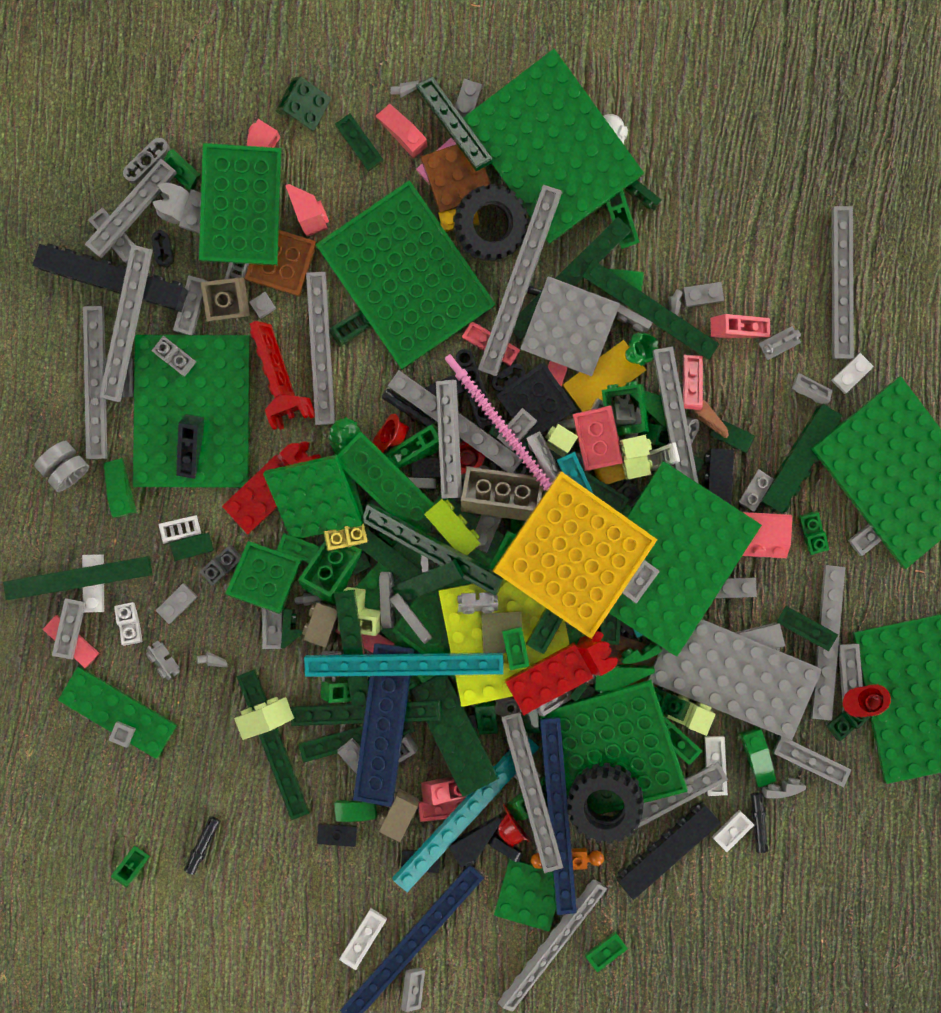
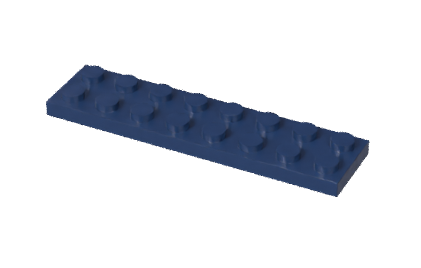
[353,643,414,807]

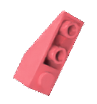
[421,777,467,805]

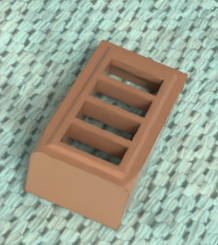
[694,400,729,438]

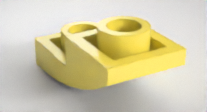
[324,523,367,551]

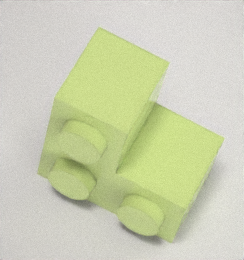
[545,424,578,457]
[619,435,653,480]
[338,587,382,636]
[664,694,716,736]
[234,697,294,740]

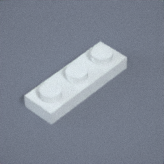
[82,555,104,612]
[704,736,728,796]
[339,908,387,970]

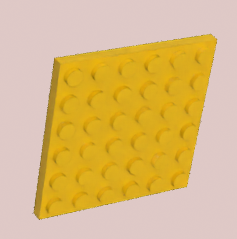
[493,471,657,639]

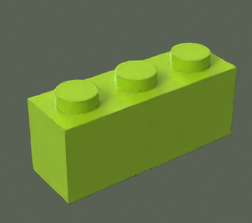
[424,499,481,556]

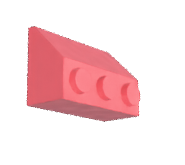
[285,184,329,237]
[742,512,792,558]

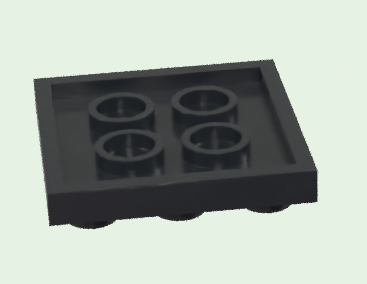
[496,362,577,436]

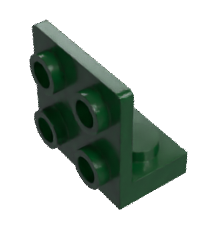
[275,76,331,131]

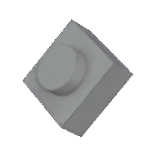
[249,292,276,319]
[109,721,136,748]

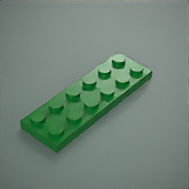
[337,431,435,532]
[58,666,178,759]

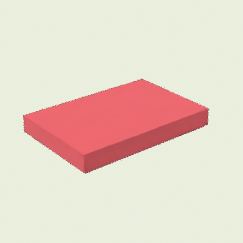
[573,406,624,471]

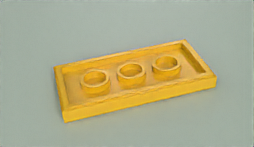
[562,340,646,412]

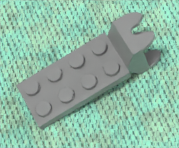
[153,183,201,234]

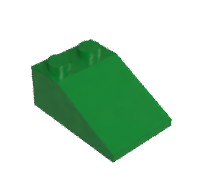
[298,541,362,606]

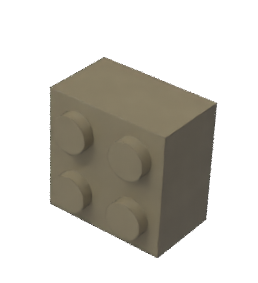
[201,277,250,321]
[302,601,338,648]
[378,789,419,842]

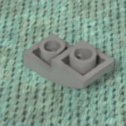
[151,336,196,377]
[762,778,806,798]

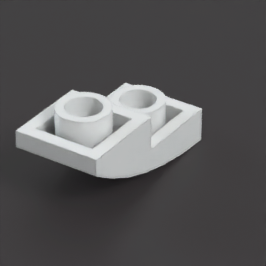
[114,602,143,646]

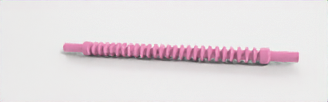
[445,354,552,491]

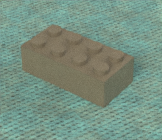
[461,467,543,521]

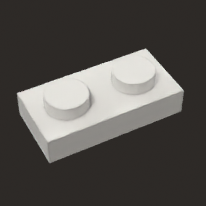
[831,353,874,394]
[712,810,754,852]

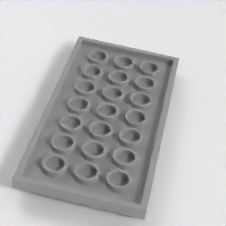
[647,619,822,740]

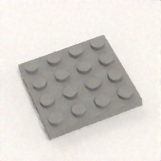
[520,276,620,376]

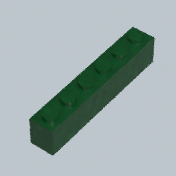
[760,404,843,514]

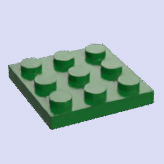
[225,541,302,614]
[494,858,556,932]

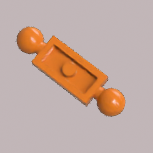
[531,848,604,870]

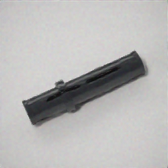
[381,389,435,427]
[750,792,769,853]
[184,816,221,875]

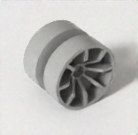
[34,441,89,492]

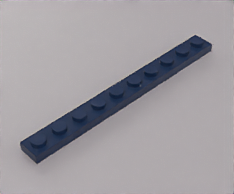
[540,717,577,915]
[340,865,484,1013]

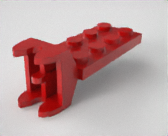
[249,321,315,430]
[222,441,321,535]
[505,631,618,715]

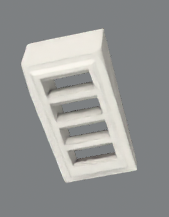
[647,443,680,471]
[159,515,201,544]

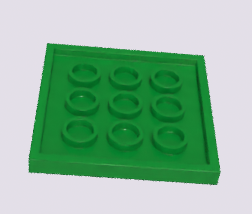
[263,455,363,538]

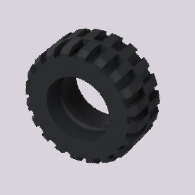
[453,184,529,261]
[567,763,644,844]

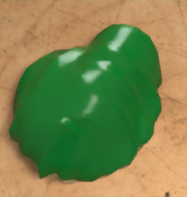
[625,333,658,366]
[329,417,360,455]

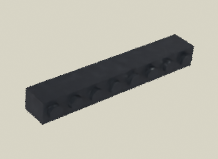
[32,243,188,312]

